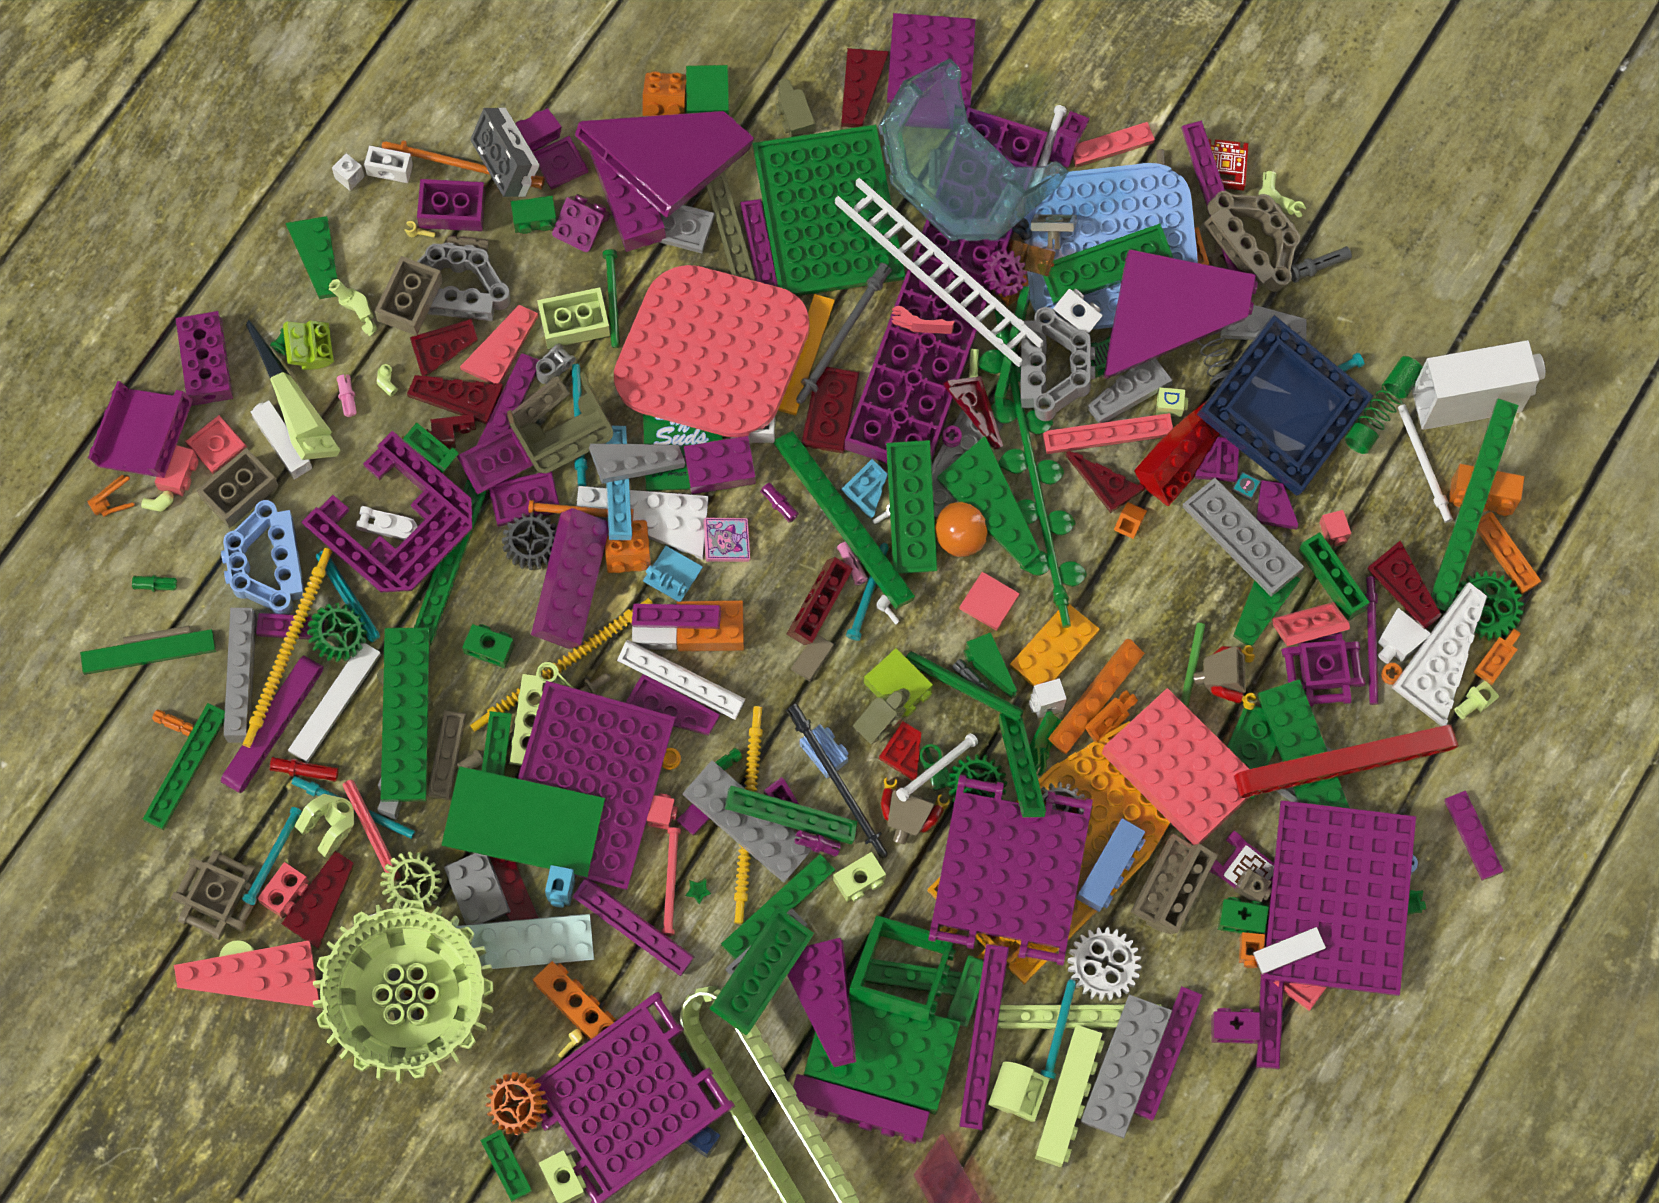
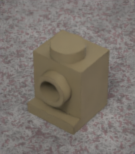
[1234,868,1272,902]

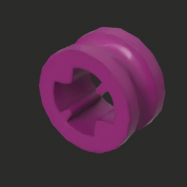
[942,426,962,448]

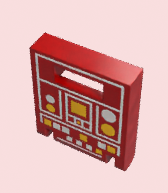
[1208,138,1249,191]

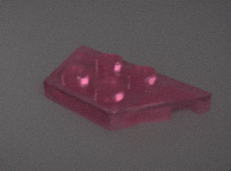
[913,1134,982,1203]

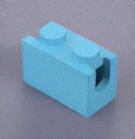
[545,865,576,908]

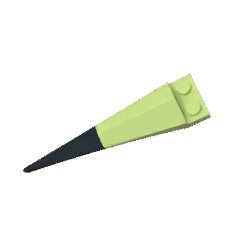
[246,319,340,460]

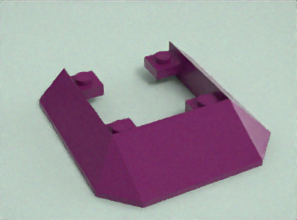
[301,431,472,593]

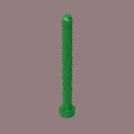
[602,249,620,348]

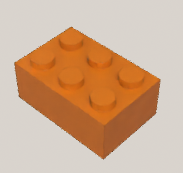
[1448,464,1525,516]
[677,601,744,652]

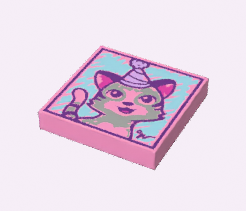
[703,518,750,562]

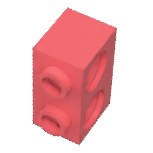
[257,862,309,918]

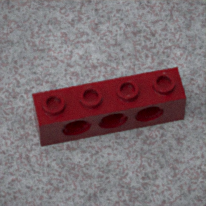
[786,557,853,645]

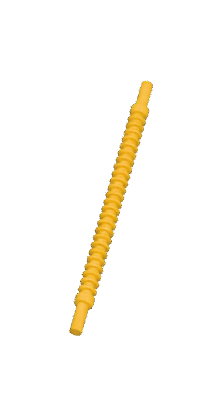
[242,548,332,748]
[470,598,653,732]
[734,706,763,924]

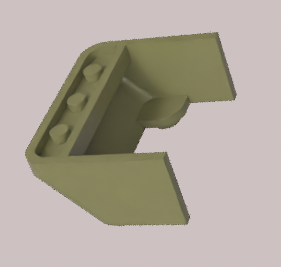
[507,372,613,473]

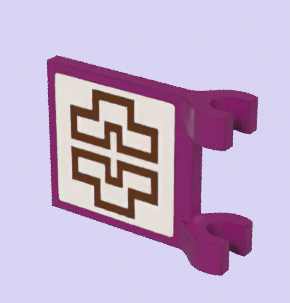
[1209,831,1274,901]

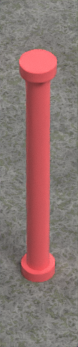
[661,827,681,936]

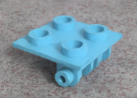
[643,546,703,602]

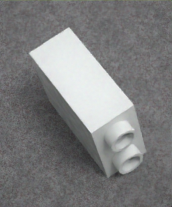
[1412,340,1545,430]

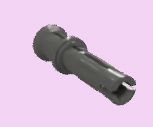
[1290,246,1352,283]

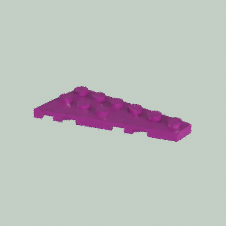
[787,938,856,1067]

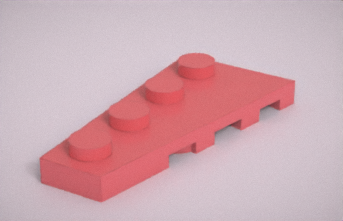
[460,305,539,385]

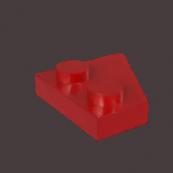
[879,721,921,780]

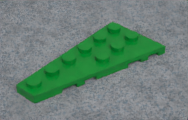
[937,436,1041,569]

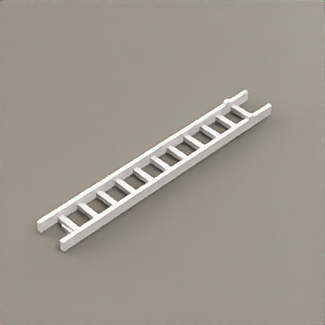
[835,178,1043,367]

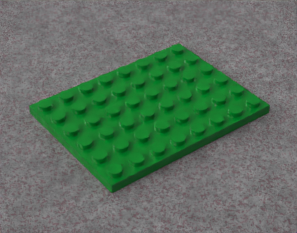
[752,125,905,296]

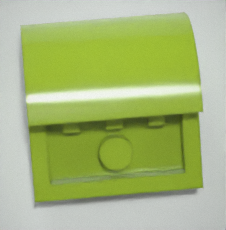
[283,320,334,370]

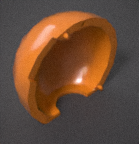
[935,502,987,557]

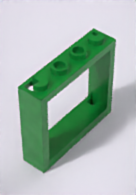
[849,915,956,1023]

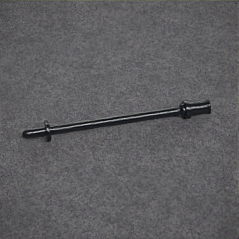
[785,703,888,859]

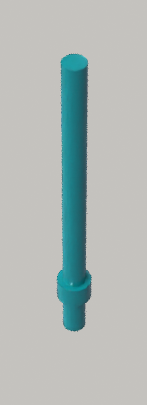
[572,364,588,486]
[291,776,416,839]

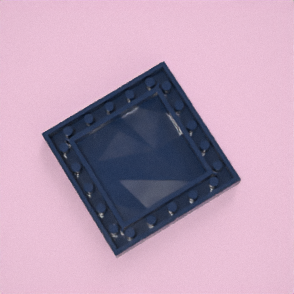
[1197,315,1373,496]

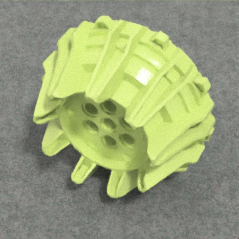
[313,901,494,1084]

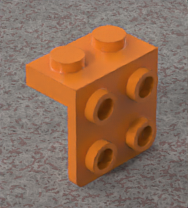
[643,71,686,116]
[605,520,651,573]

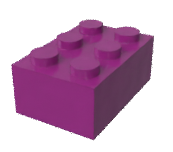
[417,179,486,231]
[684,436,756,494]

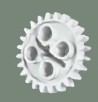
[1067,927,1141,1001]

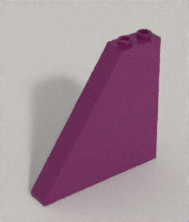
[575,111,754,218]
[1103,249,1258,379]

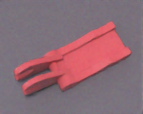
[891,306,955,334]

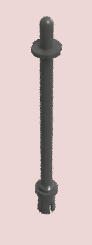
[796,263,892,404]

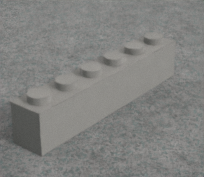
[224,608,256,743]

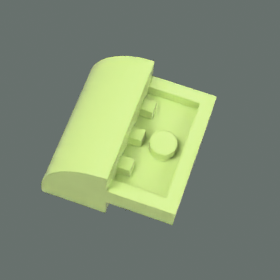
[988,1062,1050,1122]

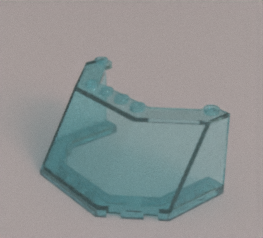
[878,58,1069,241]

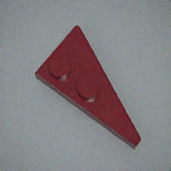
[944,376,1003,450]
[1065,450,1144,513]

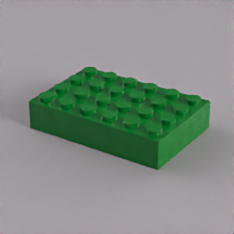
[804,1000,961,1115]

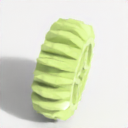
[380,852,442,909]

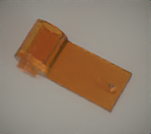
[1007,239,1056,277]

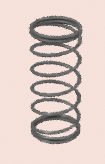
[1197,331,1232,387]

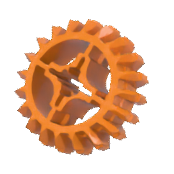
[485,1072,548,1135]

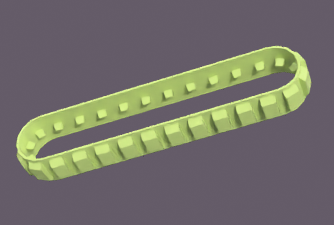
[679,985,859,1203]

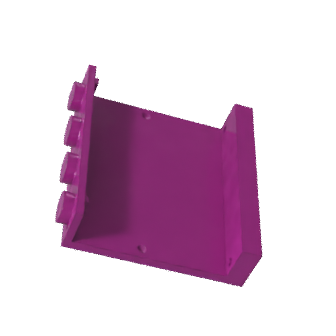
[88,381,193,478]

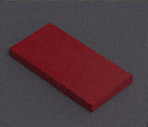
[801,367,860,454]

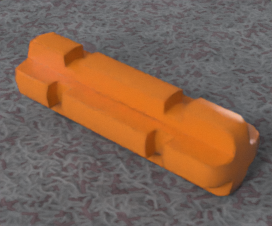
[152,709,194,737]

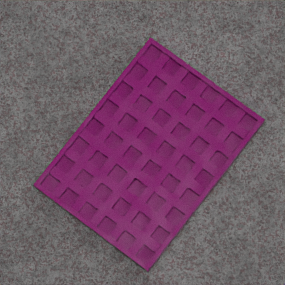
[1262,800,1416,996]

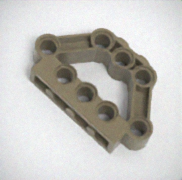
[1203,191,1300,292]

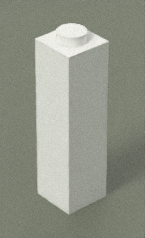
[251,401,312,479]

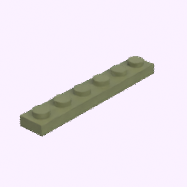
[706,172,756,281]

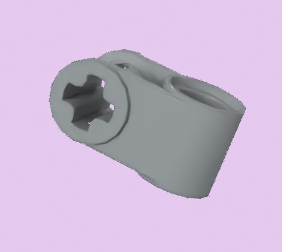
[536,343,576,384]

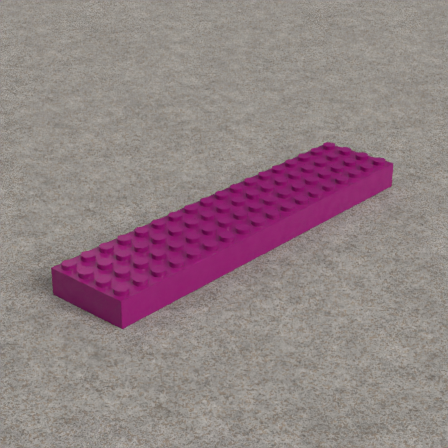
[845,107,1048,463]

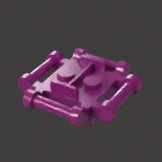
[1281,632,1366,707]

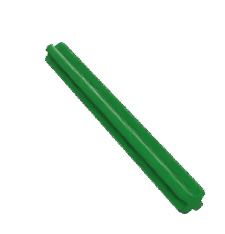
[906,651,1024,721]

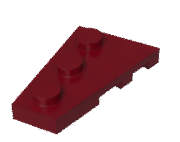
[410,319,478,376]

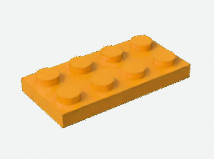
[1009,604,1100,687]

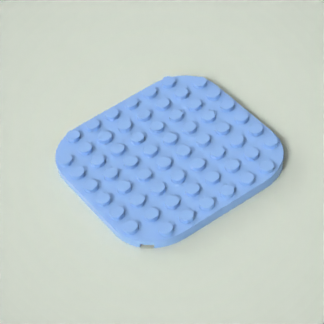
[1022,163,1198,329]

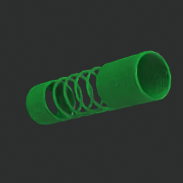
[1345,356,1423,454]

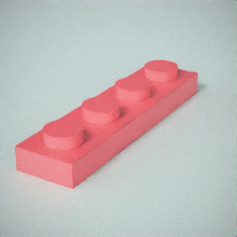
[1072,122,1155,168]

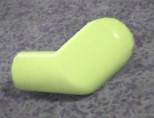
[377,364,398,397]
[141,491,174,512]

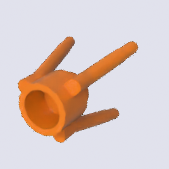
[87,475,135,517]

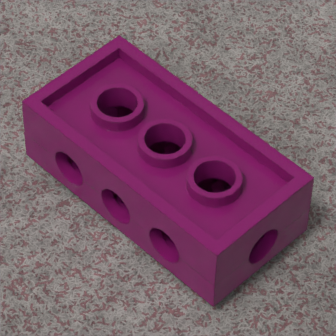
[175,311,233,406]

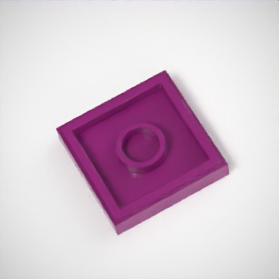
[533,136,589,190]

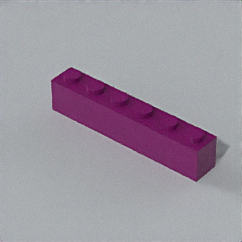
[793,1074,929,1144]

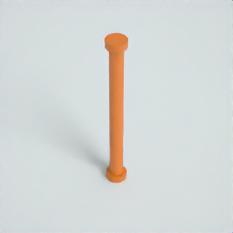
[528,500,634,522]

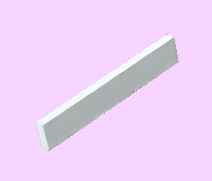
[617,640,745,720]
[288,643,381,763]

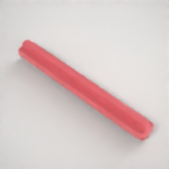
[343,780,401,881]

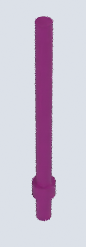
[1364,577,1378,705]

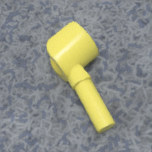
[405,221,435,238]
[558,1029,584,1058]

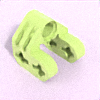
[295,794,354,858]

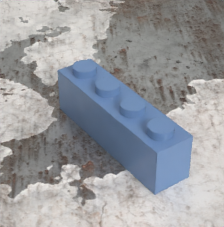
[1076,818,1146,912]

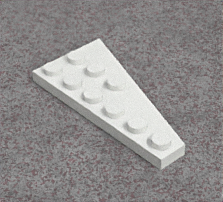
[577,486,708,560]
[1391,583,1487,726]

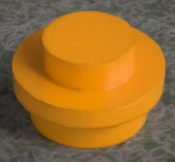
[662,748,681,770]

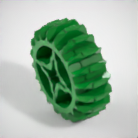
[307,603,367,662]
[947,754,1008,803]

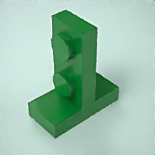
[402,422,459,473]

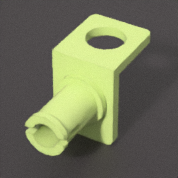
[1454,681,1499,719]

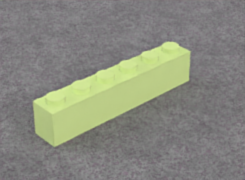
[1035,1025,1104,1167]

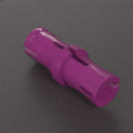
[760,482,799,523]
[795,830,841,856]

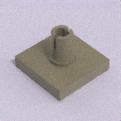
[1031,214,1077,249]

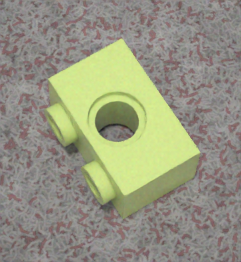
[833,852,886,902]
[539,1150,586,1203]

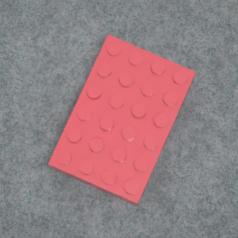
[1102,688,1250,845]

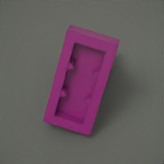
[1049,111,1090,168]

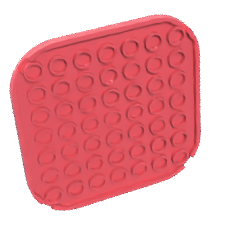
[614,265,810,437]

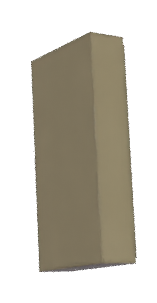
[791,634,834,682]

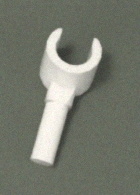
[872,504,890,524]
[877,595,900,625]

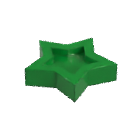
[685,878,711,905]

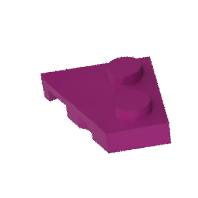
[1195,437,1239,482]
[1256,480,1298,530]

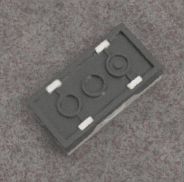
[470,108,539,197]

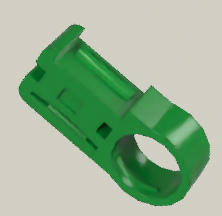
[919,744,952,791]

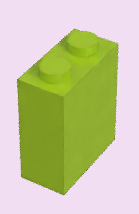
[864,648,933,718]

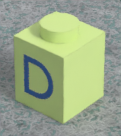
[1156,387,1188,418]

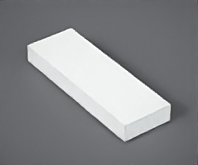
[1253,927,1326,974]

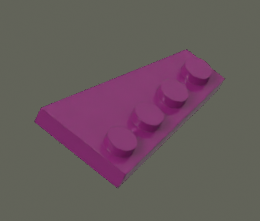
[625,674,720,736]

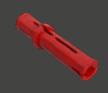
[270,757,339,782]

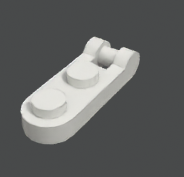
[355,506,417,540]

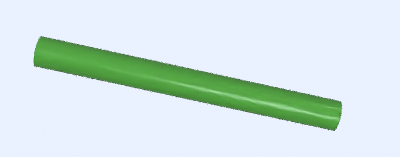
[1181,623,1205,708]

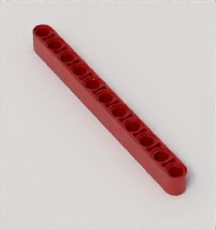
[1233,725,1459,798]

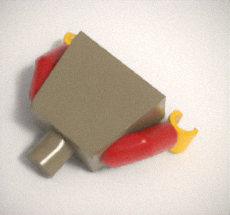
[1194,645,1256,710]
[880,777,950,845]

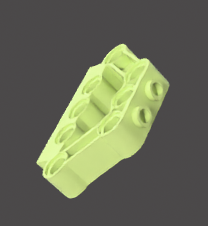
[509,662,573,766]

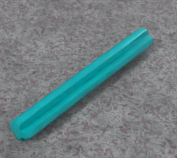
[316,550,380,642]

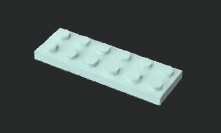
[457,914,594,969]

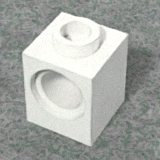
[332,153,365,191]

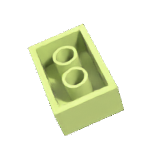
[537,288,610,349]

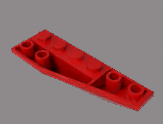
[1134,402,1220,506]

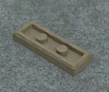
[507,376,570,427]

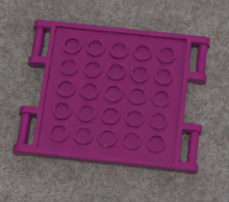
[929,775,1093,966]
[521,992,735,1203]

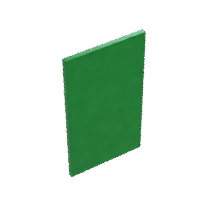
[441,766,605,877]

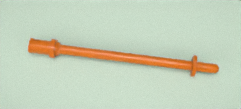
[381,140,545,190]

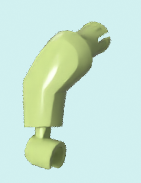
[1258,171,1306,217]
[329,279,377,336]

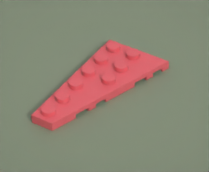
[174,940,320,1007]

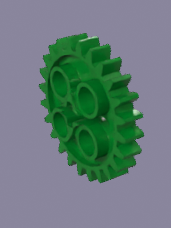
[1453,571,1524,641]

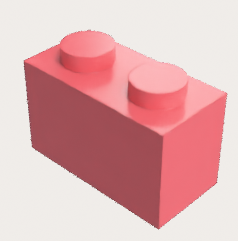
[155,445,198,497]

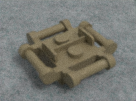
[171,849,263,940]

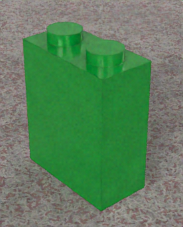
[686,65,729,115]

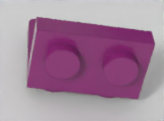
[552,194,611,252]

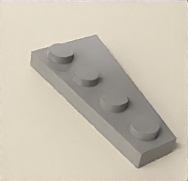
[1220,305,1306,340]
[1088,358,1172,423]
[589,444,685,484]

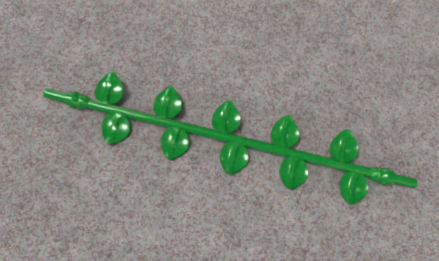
[978,310,1087,628]

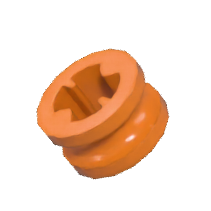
[1381,663,1402,685]

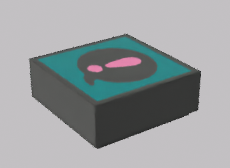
[1231,472,1261,501]

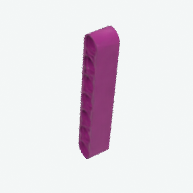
[221,655,324,794]

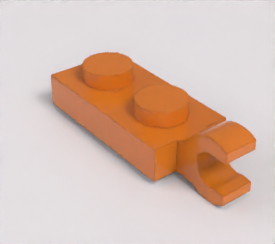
[1474,629,1521,685]
[1085,690,1138,742]

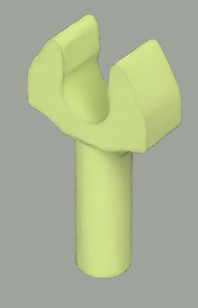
[969,349,979,378]

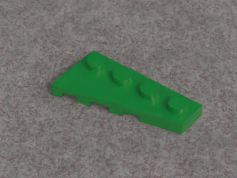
[285,216,338,300]
[1233,576,1301,646]

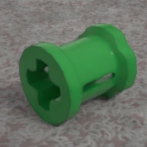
[270,328,287,356]

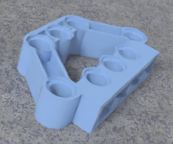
[221,500,305,615]

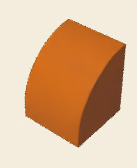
[1114,502,1147,539]

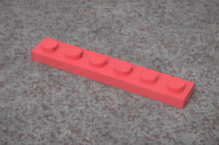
[1043,413,1173,454]

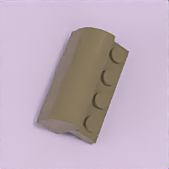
[1131,834,1217,934]

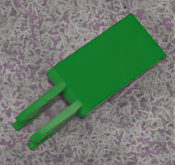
[1029,711,1063,776]

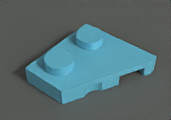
[841,459,887,519]

